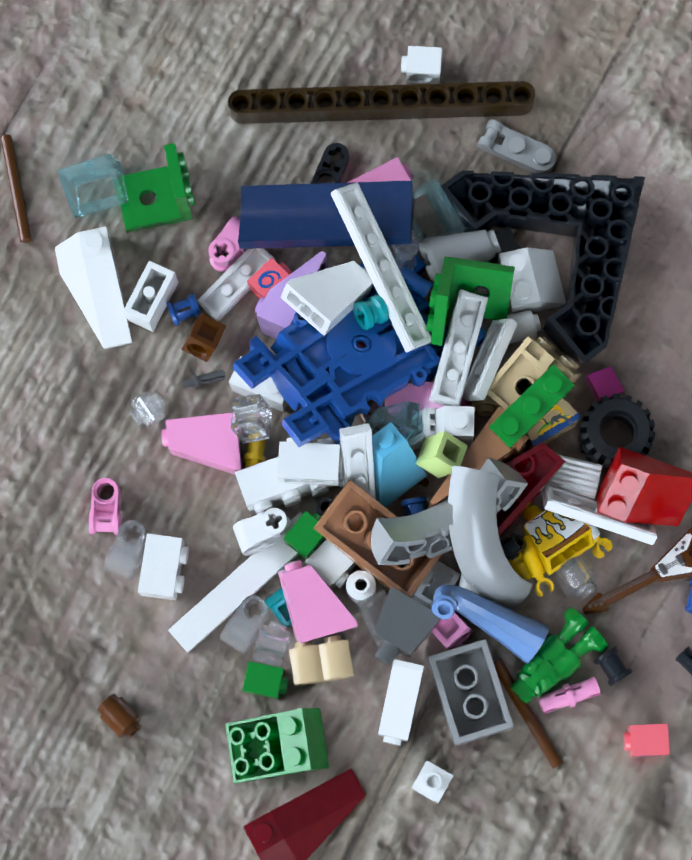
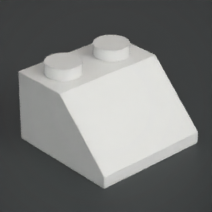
[497,247,566,314]

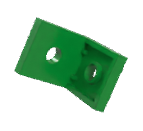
[115,143,195,233]
[426,256,515,346]

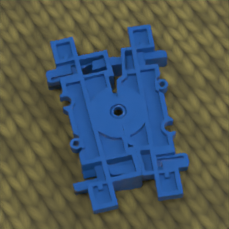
[233,246,487,448]

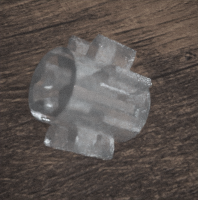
[129,391,166,428]

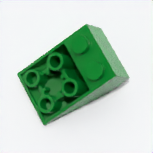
[226,708,329,784]

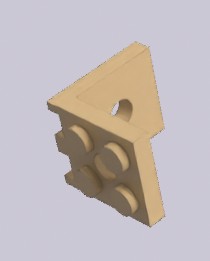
[487,336,582,410]

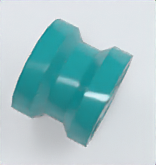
[353,295,389,330]

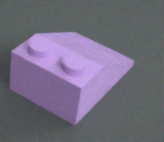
[255,251,329,339]

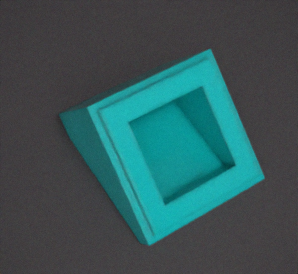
[264,587,292,629]

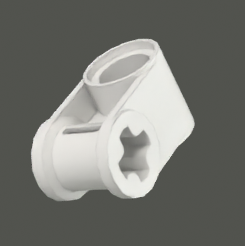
[233,508,293,556]

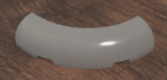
[371,458,528,565]
[448,465,532,608]

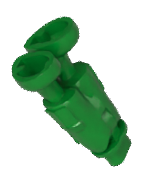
[510,607,609,705]

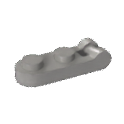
[477,119,556,173]

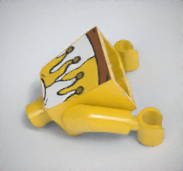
[522,505,613,597]

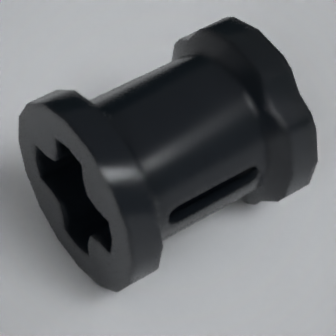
[594,647,633,686]

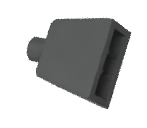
[373,587,441,666]

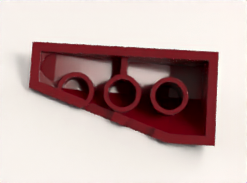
[496,442,566,540]
[243,768,366,860]

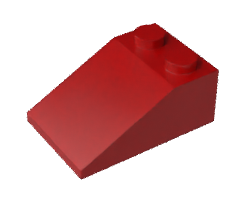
[596,447,692,527]

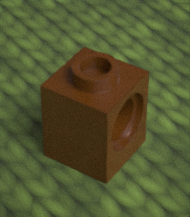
[181,313,226,362]

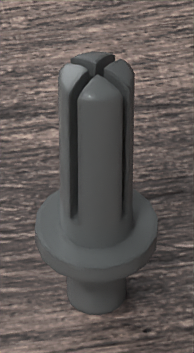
[182,370,226,390]

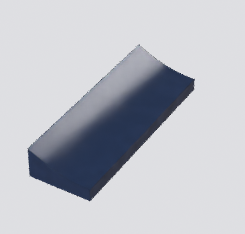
[238,181,415,249]

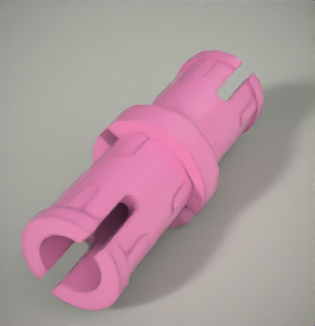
[538,677,601,715]

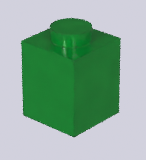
[283,511,325,559]
[242,661,289,700]

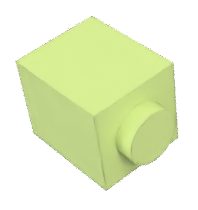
[416,431,468,478]

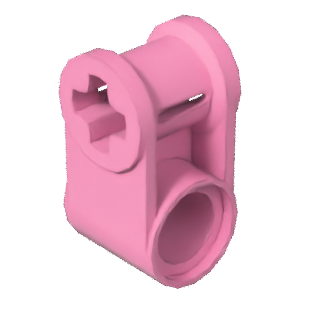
[208,216,247,272]
[89,478,122,536]

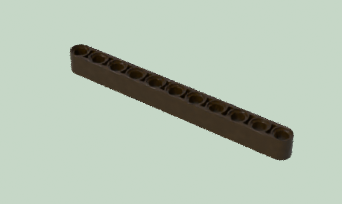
[228,81,535,124]

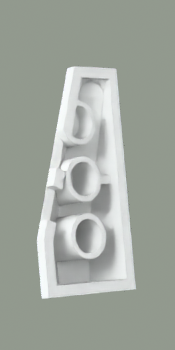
[55,226,132,349]

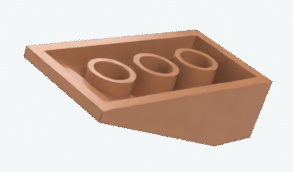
[429,406,529,508]
[313,480,442,598]

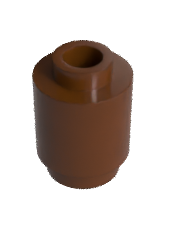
[97,693,142,738]

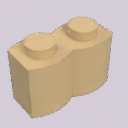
[289,635,355,686]

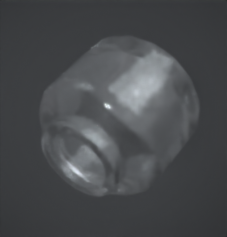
[554,556,599,600]

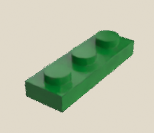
[489,364,575,449]

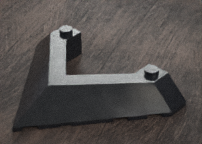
[439,170,645,365]

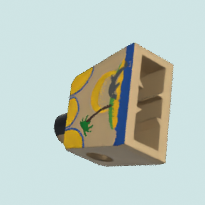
[517,379,581,449]

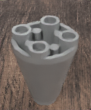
[417,230,501,283]

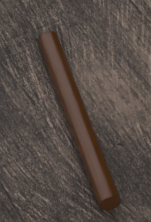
[0,134,32,243]
[493,658,563,769]

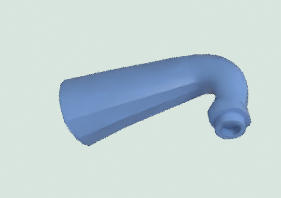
[431,585,549,663]

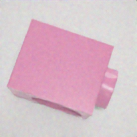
[432,611,475,650]

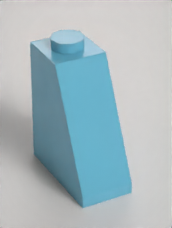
[372,422,427,507]

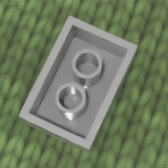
[427,639,514,747]

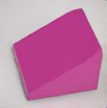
[585,366,625,402]

